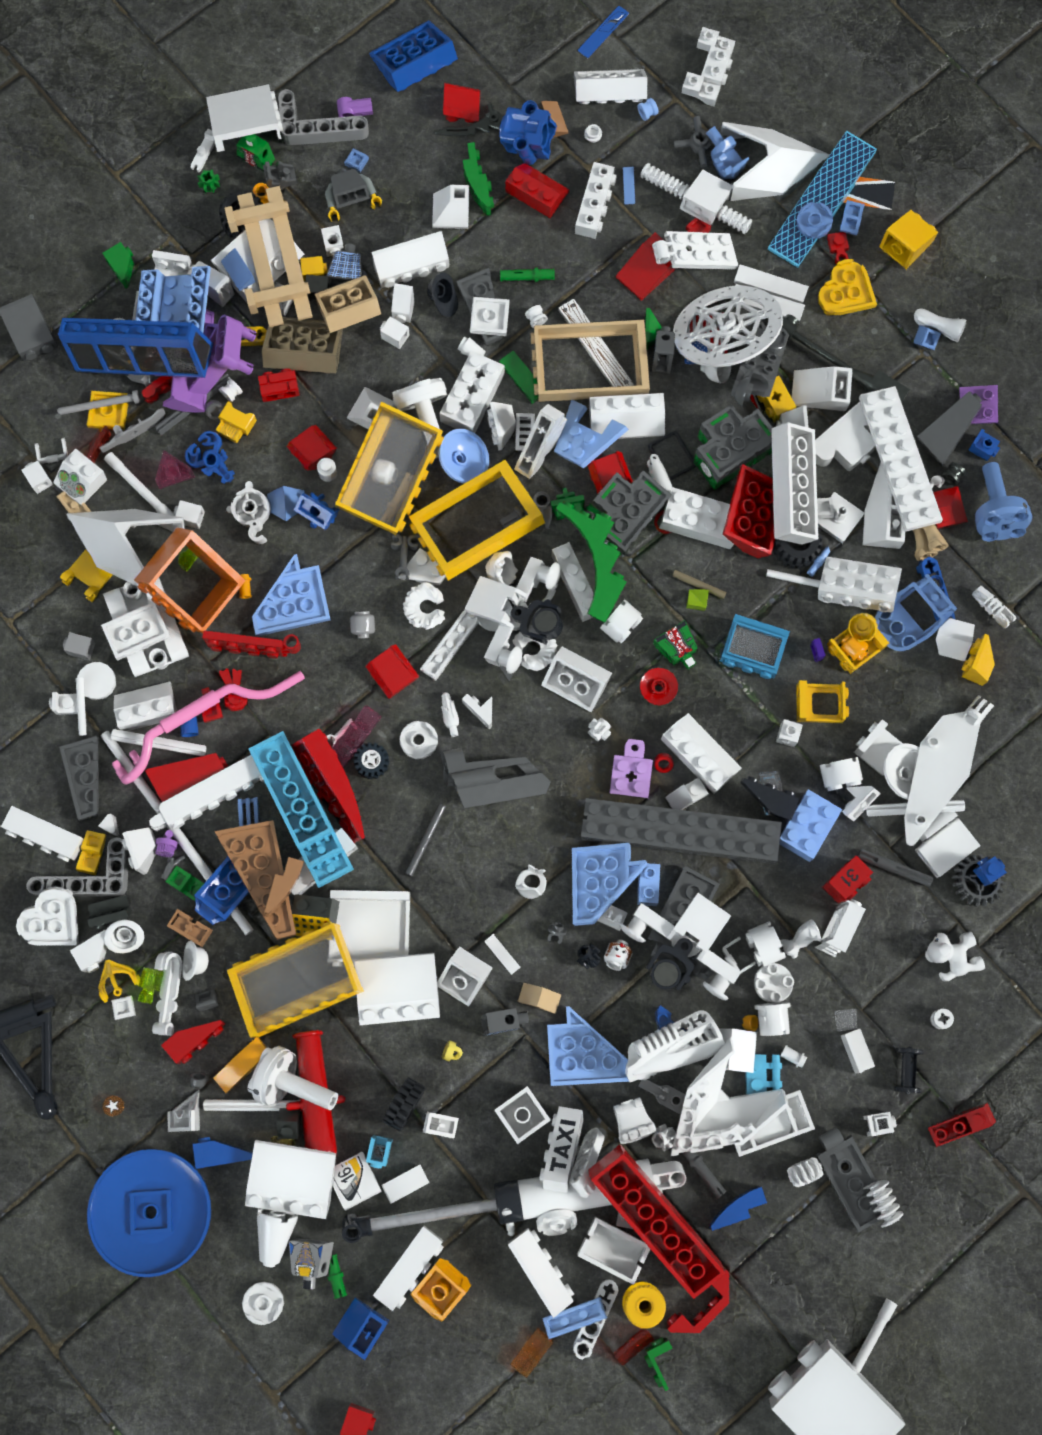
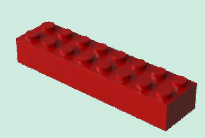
[588,1144,726,1299]

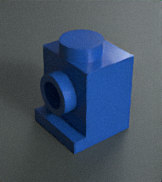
[968,429,1000,461]

